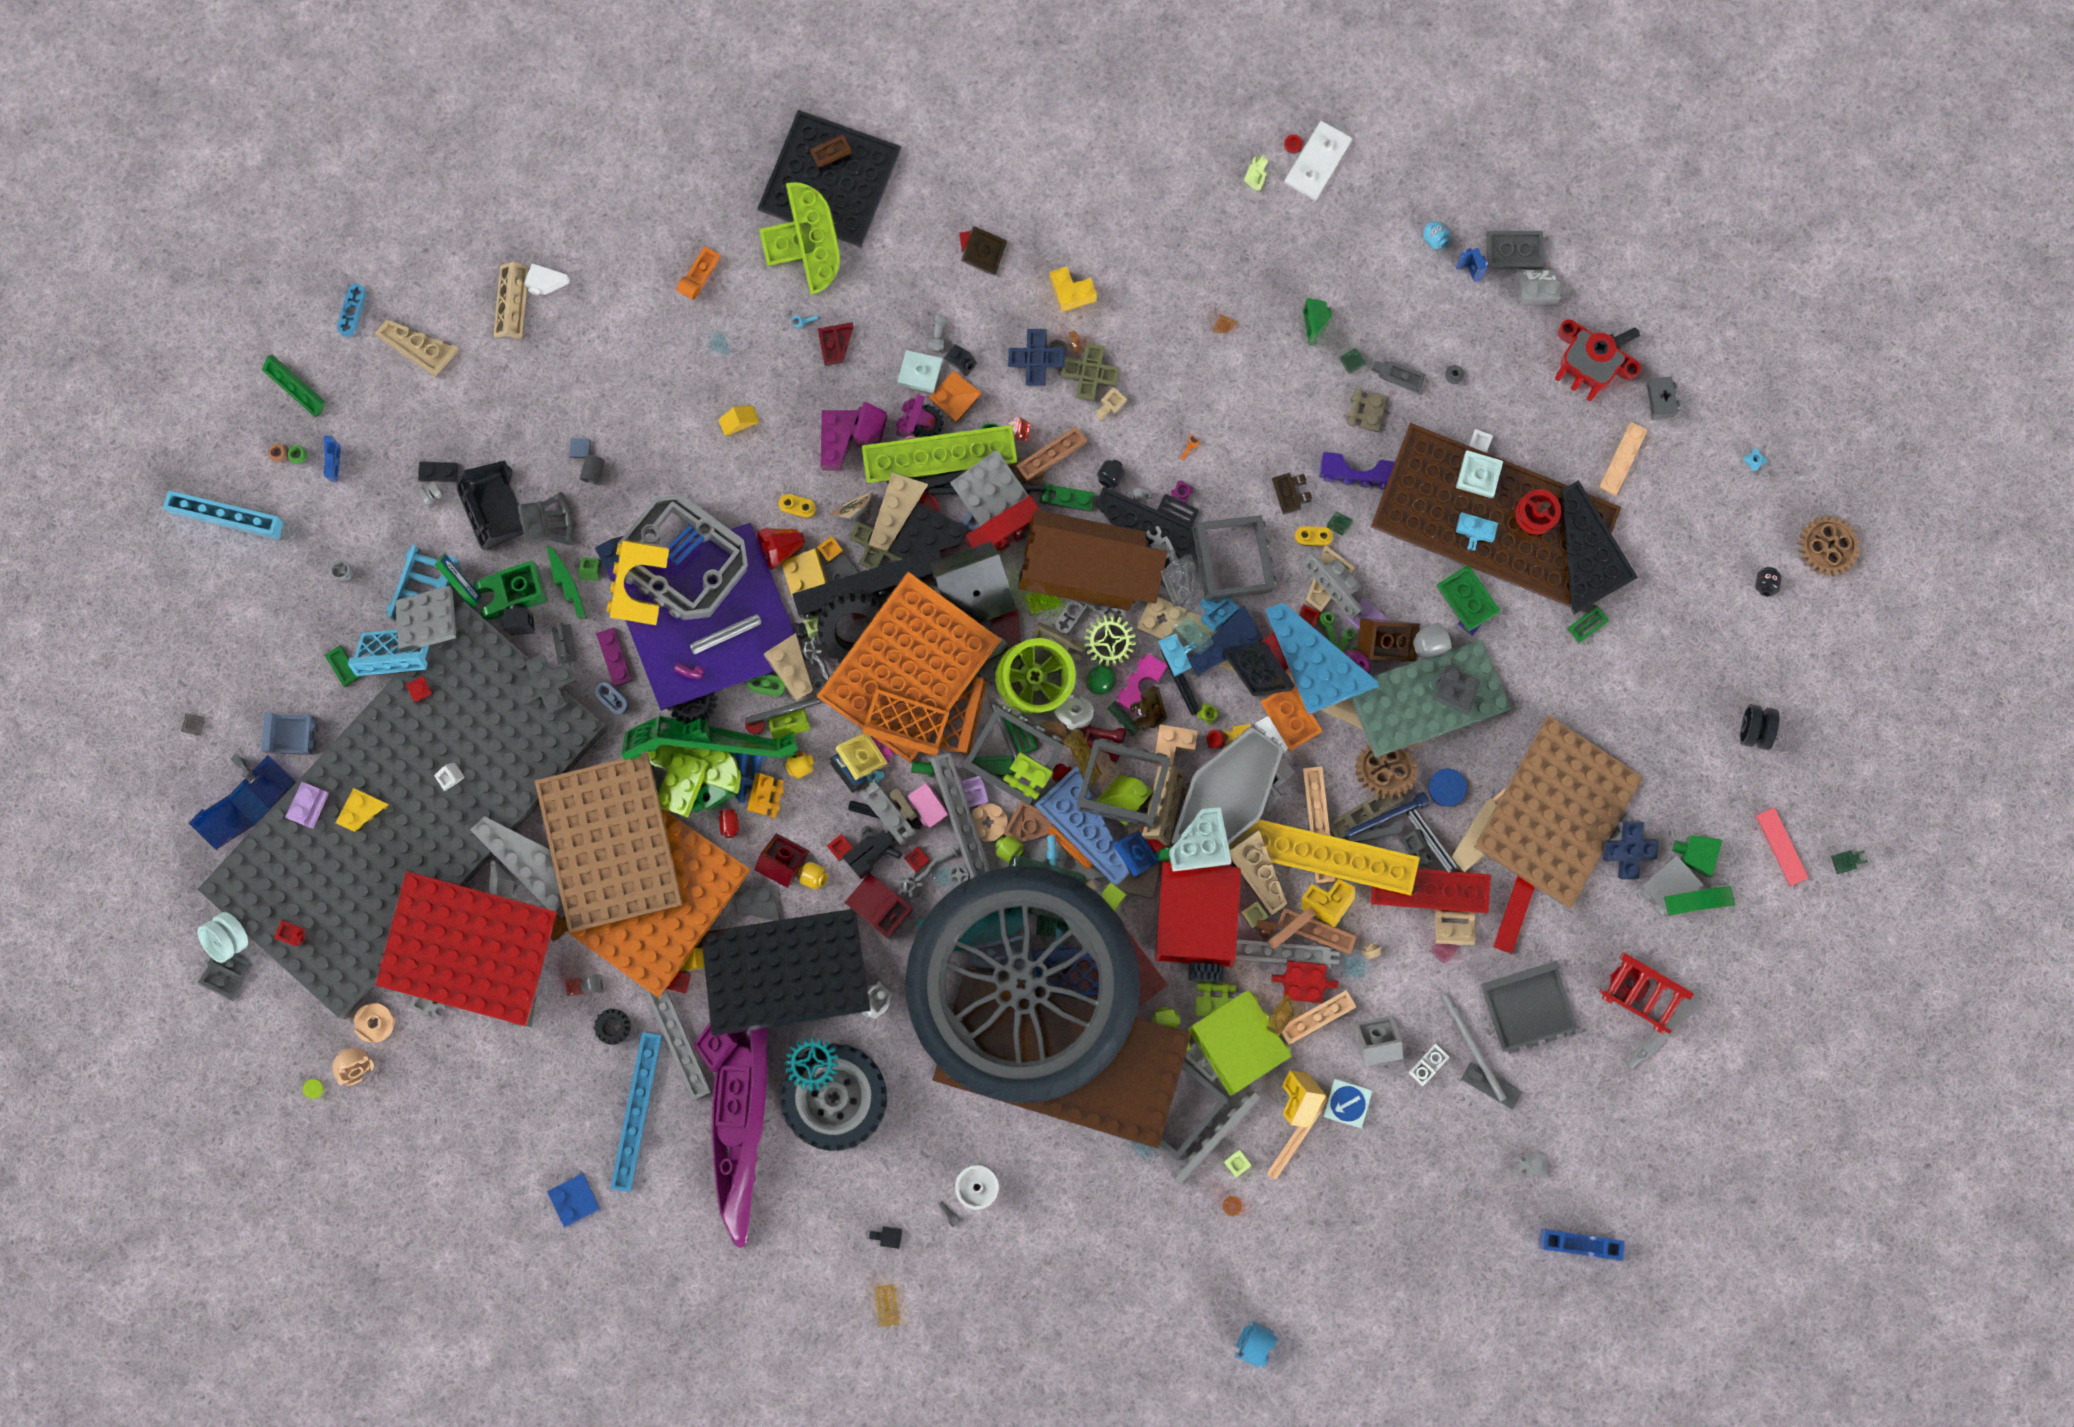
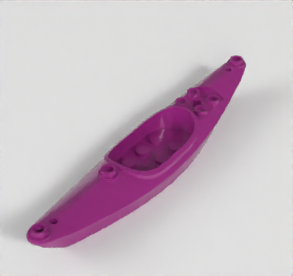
[712,1028,768,1248]

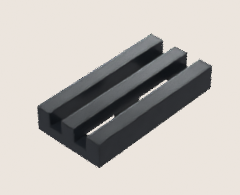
[1157,494,1199,525]

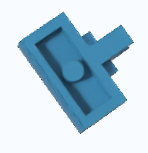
[1200,598,1241,632]

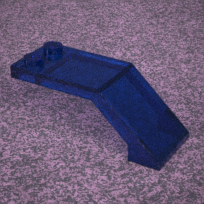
[189,755,296,850]

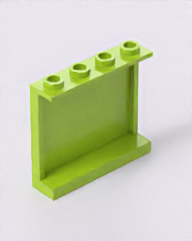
[1187,990,1292,1096]

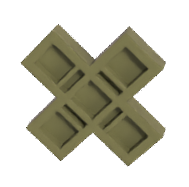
[1061,343,1120,402]
[849,521,902,569]

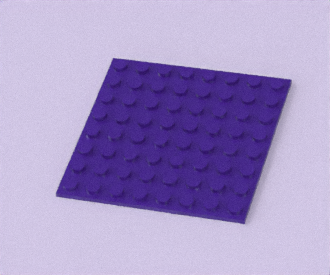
[607,523,805,711]

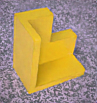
[1301,878,1355,928]
[1282,1070,1326,1128]

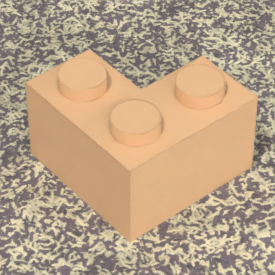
[1153,725,1198,766]

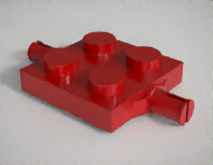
[1271,960,1338,1003]

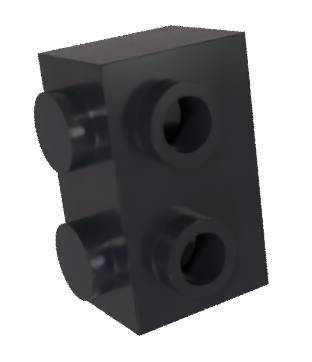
[501,605,535,635]

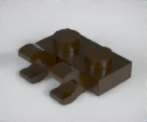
[1272,473,1312,515]
[1129,685,1167,731]

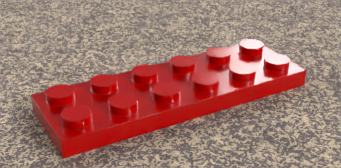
[1371,869,1491,914]

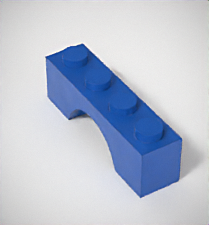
[1539,1229,1625,1261]

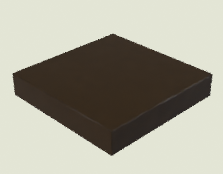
[961,226,1007,276]

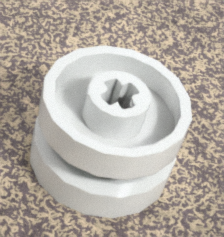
[955,1165,999,1210]

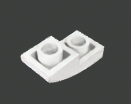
[1408,1043,1450,1086]

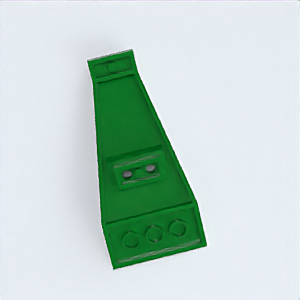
[621,715,798,761]

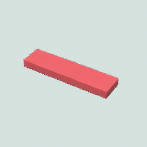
[1756,808,1809,886]

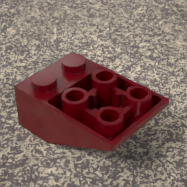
[844,873,914,940]

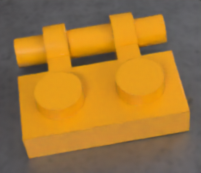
[747,773,784,819]

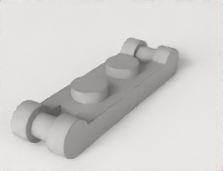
[859,780,917,846]

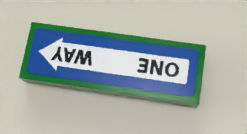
[435,553,482,608]

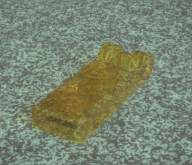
[1064,729,1102,784]

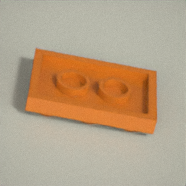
[1260,684,1323,751]

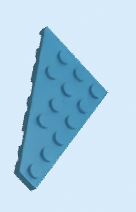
[1265,603,1379,715]

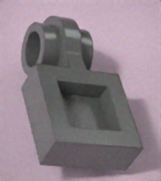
[1401,829,1433,867]

